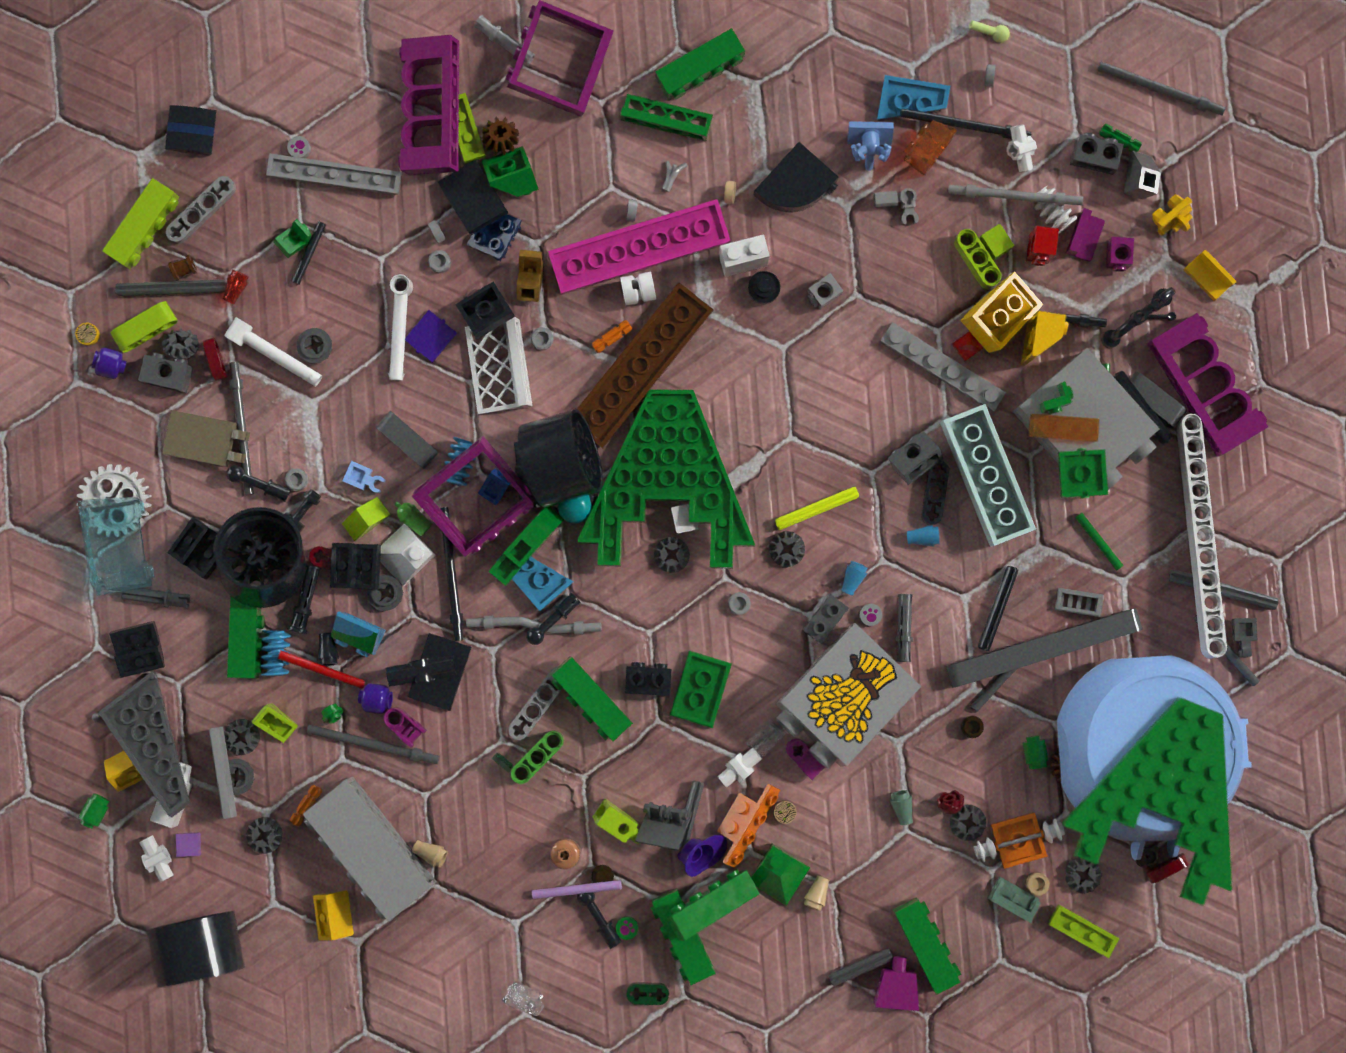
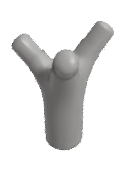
[662,161,688,192]

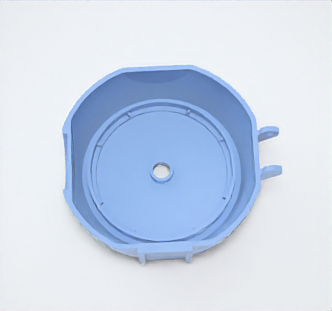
[1057,655,1252,860]

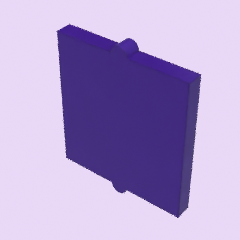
[405,310,457,363]

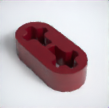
[203,338,227,381]
[309,546,332,570]
[1146,853,1189,884]

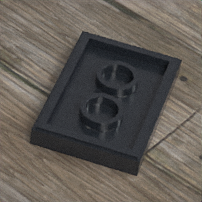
[438,159,508,236]
[408,633,472,711]

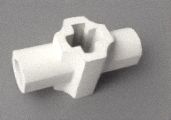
[1007,124,1037,172]
[718,748,762,787]
[139,835,174,882]

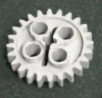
[77,464,152,537]

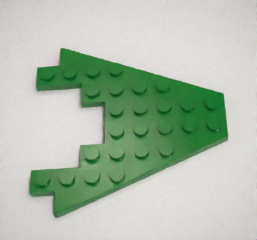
[578,389,755,569]
[1062,697,1232,906]

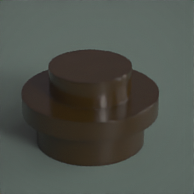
[961,716,984,738]
[591,865,614,883]

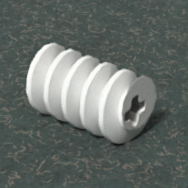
[1029,186,1077,233]

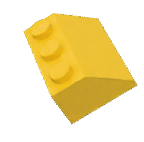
[1021,311,1068,366]

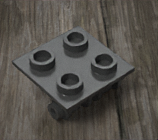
[635,802,692,851]

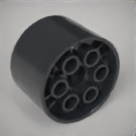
[517,409,603,507]
[214,507,306,608]
[146,910,245,988]

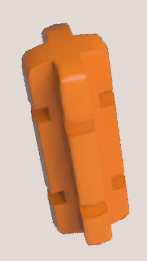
[592,320,632,353]
[289,785,322,827]

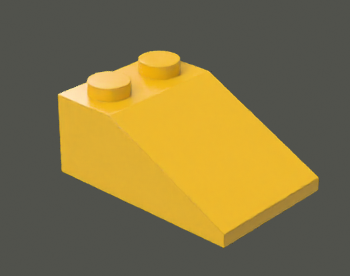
[960,272,1043,353]

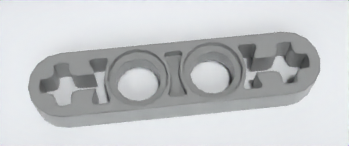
[166,176,236,244]
[509,666,562,740]

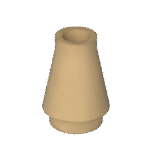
[412,840,448,868]
[804,876,830,911]

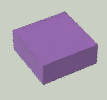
[176,832,201,857]

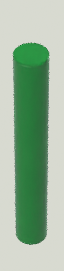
[1075,512,1124,571]

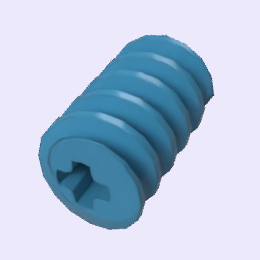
[444,437,476,486]
[260,630,291,676]

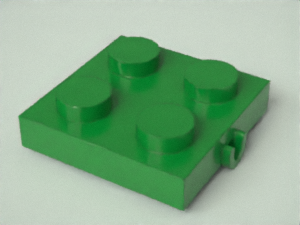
[1058,448,1108,499]

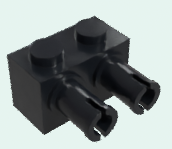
[625,662,672,696]

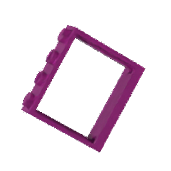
[505,0,614,117]
[412,436,535,557]

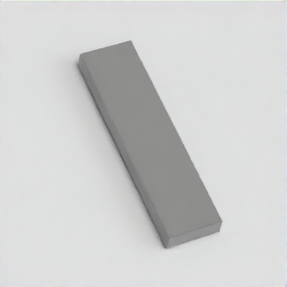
[209,727,237,819]

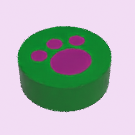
[616,916,638,940]

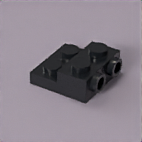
[455,281,515,339]

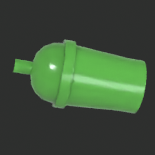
[394,501,433,537]

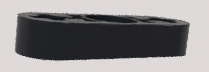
[921,461,949,525]

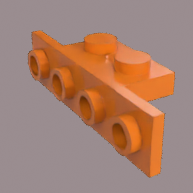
[717,784,781,868]

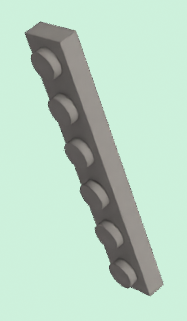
[266,154,402,195]
[880,322,1006,412]

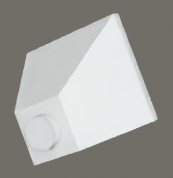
[380,524,436,586]

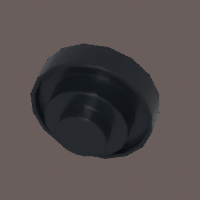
[748,271,781,305]

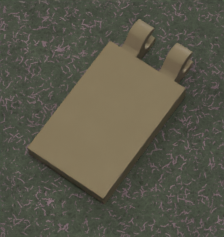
[162,410,250,467]

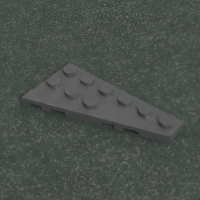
[98,671,190,818]

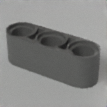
[1130,372,1187,429]
[376,410,439,469]

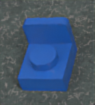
[478,467,511,505]

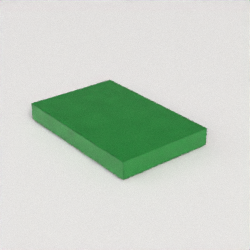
[670,651,732,728]

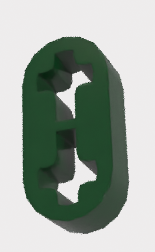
[626,982,669,1005]

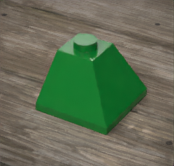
[482,146,539,197]
[751,843,810,906]

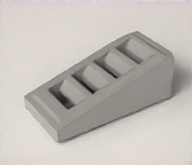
[1055,588,1104,617]

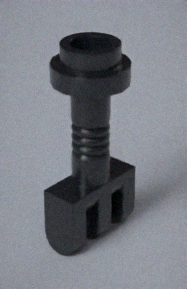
[285,489,321,532]

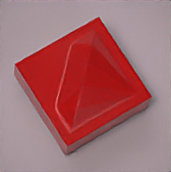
[952,331,983,362]

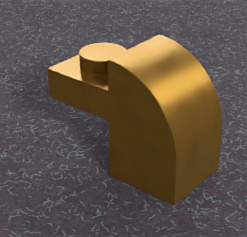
[517,250,543,302]

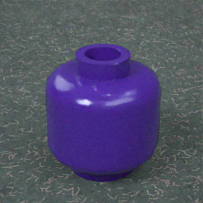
[91,347,127,379]
[358,683,393,714]

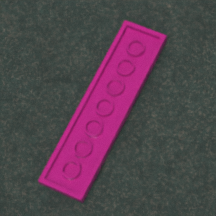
[548,199,731,295]

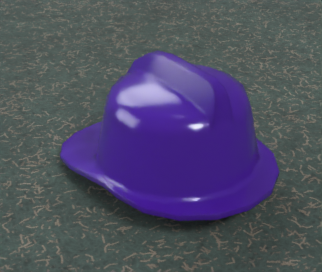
[677,835,728,877]

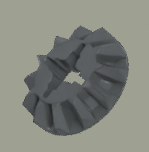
[162,328,199,359]
[297,328,332,364]
[769,531,805,567]
[654,537,690,573]
[367,575,404,611]
[224,719,260,755]
[229,759,255,795]
[950,804,986,841]
[246,817,283,854]
[1065,857,1102,894]

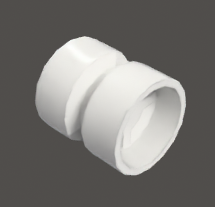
[620,271,656,306]

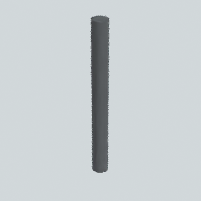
[1193,615,1260,686]

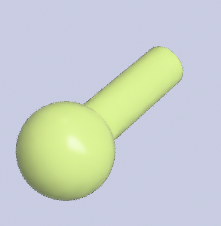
[969,20,1010,43]

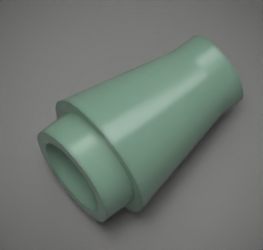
[890,790,913,825]

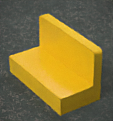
[1183,250,1236,301]
[104,751,143,792]
[313,890,354,941]

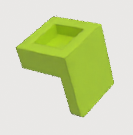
[979,224,1014,261]

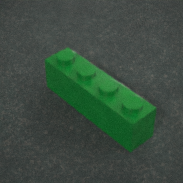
[655,28,745,100]
[227,596,265,678]
[550,656,633,742]
[665,869,760,941]
[650,888,716,985]
[893,898,961,995]

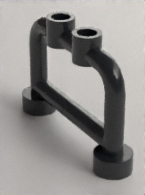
[1101,287,1175,349]

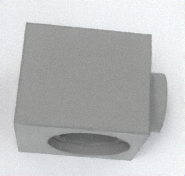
[807,273,843,310]

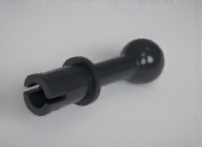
[226,465,291,502]
[526,593,581,645]
[577,892,622,949]

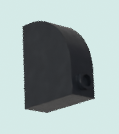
[754,142,839,212]

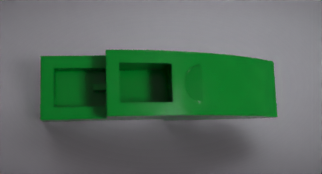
[489,506,564,586]

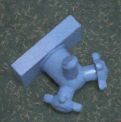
[847,121,894,171]

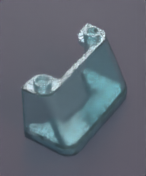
[78,497,155,596]

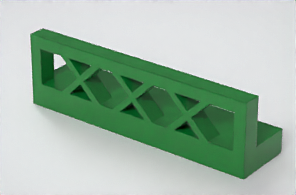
[620,94,713,142]

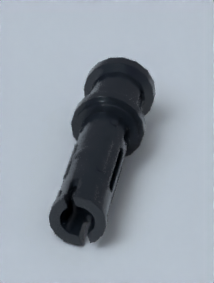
[287,565,321,634]

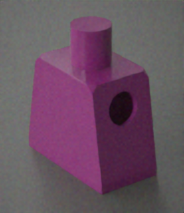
[873,956,919,1011]

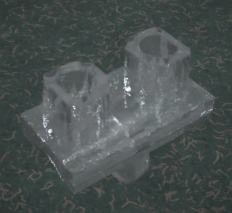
[502,981,544,1016]

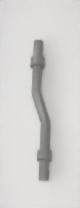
[948,184,1084,206]
[466,615,602,635]

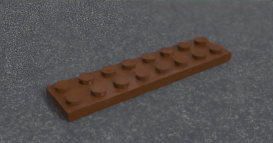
[577,282,714,449]

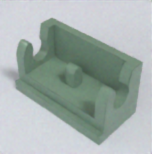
[987,876,1040,923]

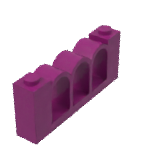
[398,34,459,175]
[1146,313,1268,457]

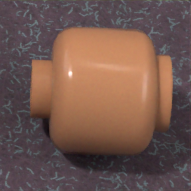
[550,838,581,869]

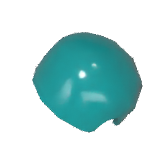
[558,495,592,524]

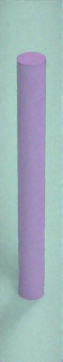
[532,880,622,899]

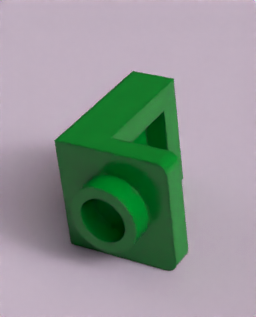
[273,219,311,258]
[1039,381,1074,415]

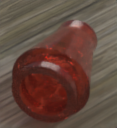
[223,269,249,304]

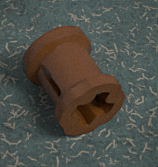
[168,254,197,281]

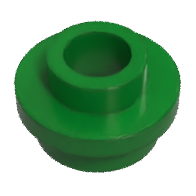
[321,704,343,724]

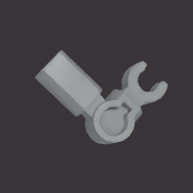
[873,188,919,225]

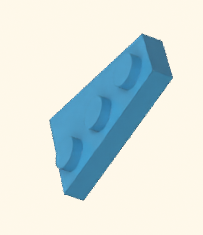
[877,75,951,120]
[496,554,574,611]

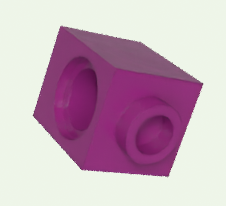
[1106,237,1134,272]

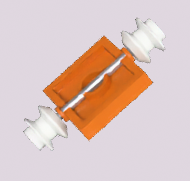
[974,812,1065,869]

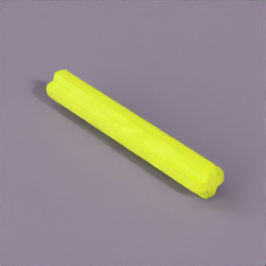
[775,487,859,530]

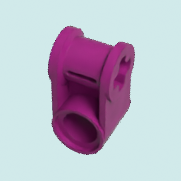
[384,707,427,748]
[786,738,825,780]

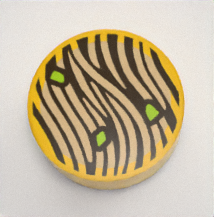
[75,323,100,346]

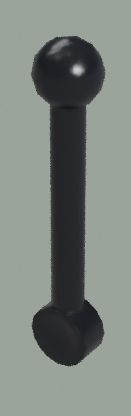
[1130,312,1176,321]

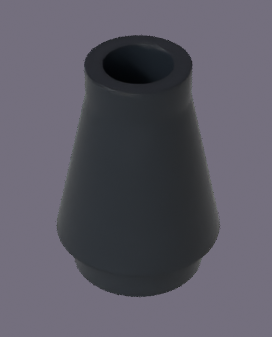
[317,632,339,666]

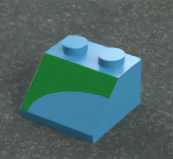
[331,611,386,657]

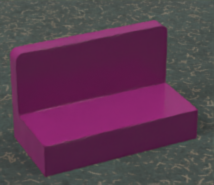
[1065,208,1105,262]

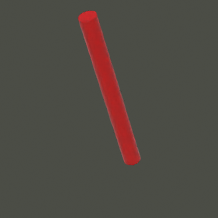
[277,650,365,689]

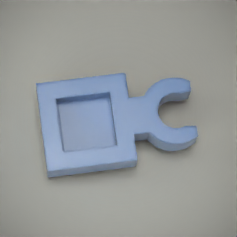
[342,461,386,493]

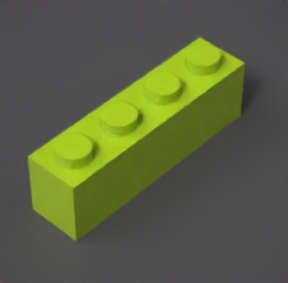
[102,178,180,270]

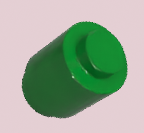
[1022,735,1048,769]
[78,793,110,829]

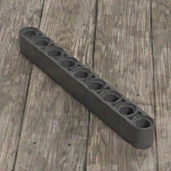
[945,608,1143,688]

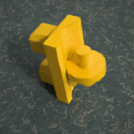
[1152,194,1193,236]

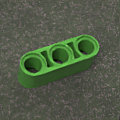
[511,730,564,784]

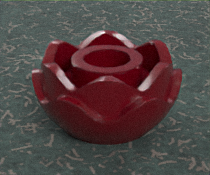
[937,790,965,814]

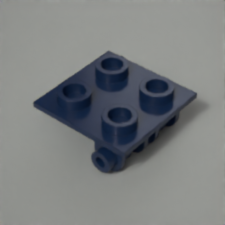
[467,214,522,262]

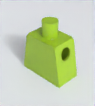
[592,799,639,845]

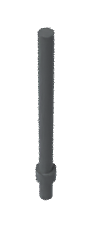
[1097,61,1226,116]
[229,362,254,495]
[307,725,440,765]

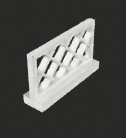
[465,317,533,415]

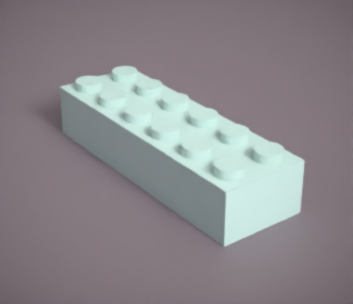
[940,404,1036,547]

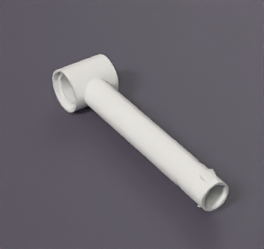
[388,274,413,381]
[224,317,322,387]

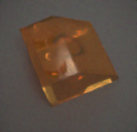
[904,120,957,176]

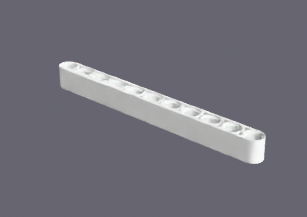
[1176,414,1227,659]

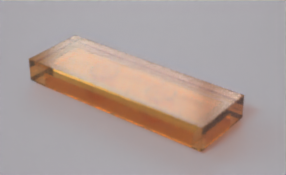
[1029,414,1100,442]

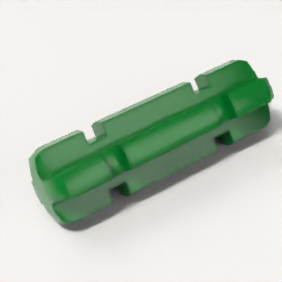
[1099,124,1142,152]

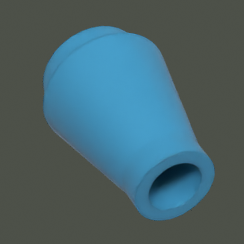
[907,525,940,547]
[841,561,868,596]

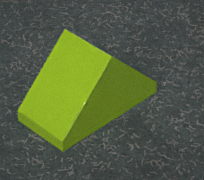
[342,497,391,542]
[251,703,298,743]

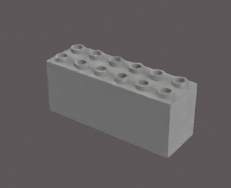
[303,777,437,922]

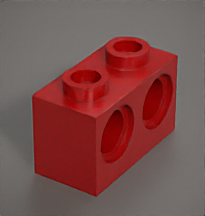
[1026,226,1059,266]

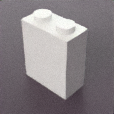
[719,235,770,277]

